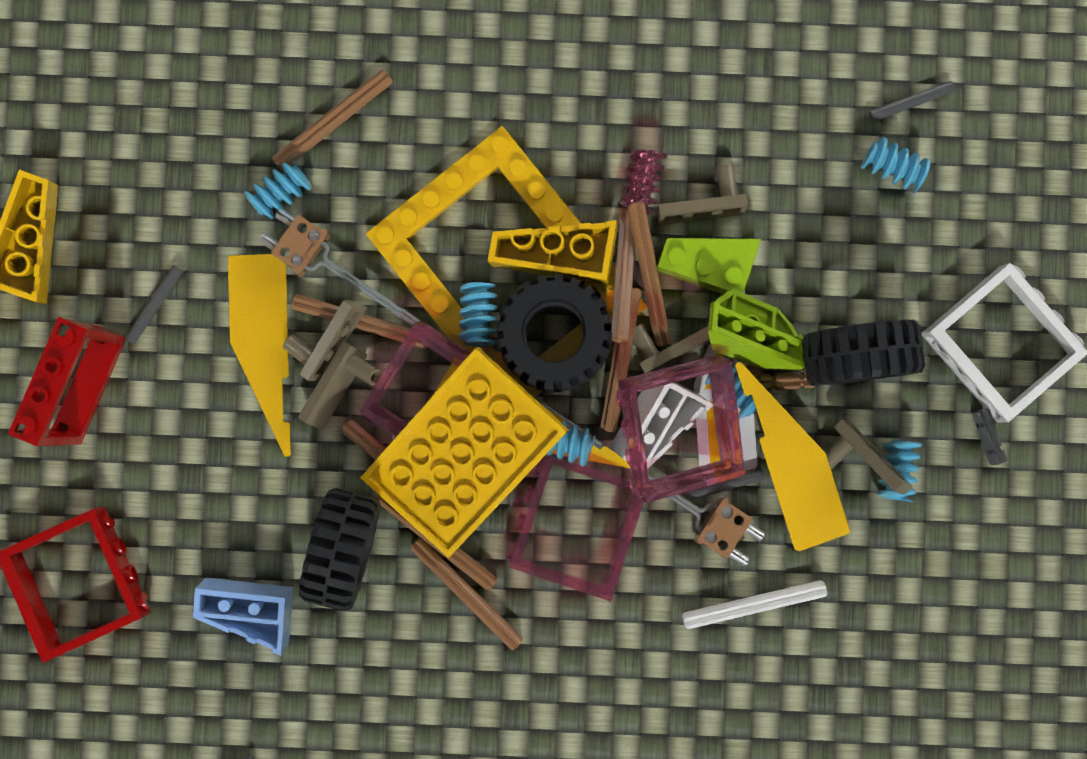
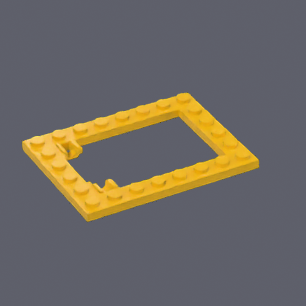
[366,126,648,397]

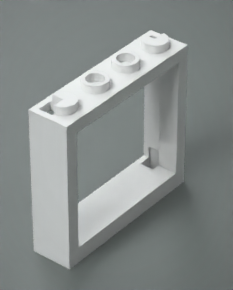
[921,263,1087,423]

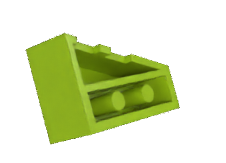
[657,238,761,294]

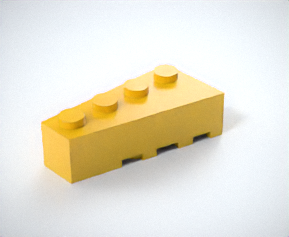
[0,169,59,304]
[488,220,618,285]

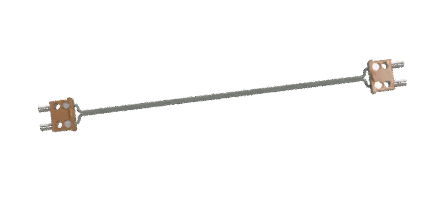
[258,209,765,566]

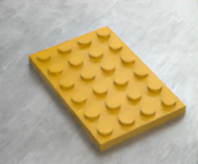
[360,347,568,558]

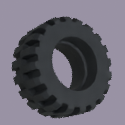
[496,274,612,393]
[802,319,926,386]
[299,488,381,611]

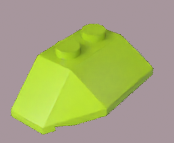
[708,288,805,370]

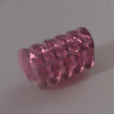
[620,149,668,215]

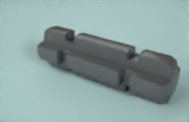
[972,408,1007,465]

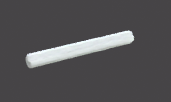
[682,580,827,629]

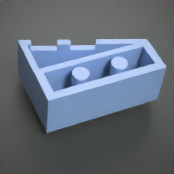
[193,578,293,656]

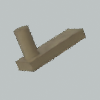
[657,164,748,225]
[283,300,367,381]
[633,324,710,378]
[298,341,382,430]
[824,419,913,495]

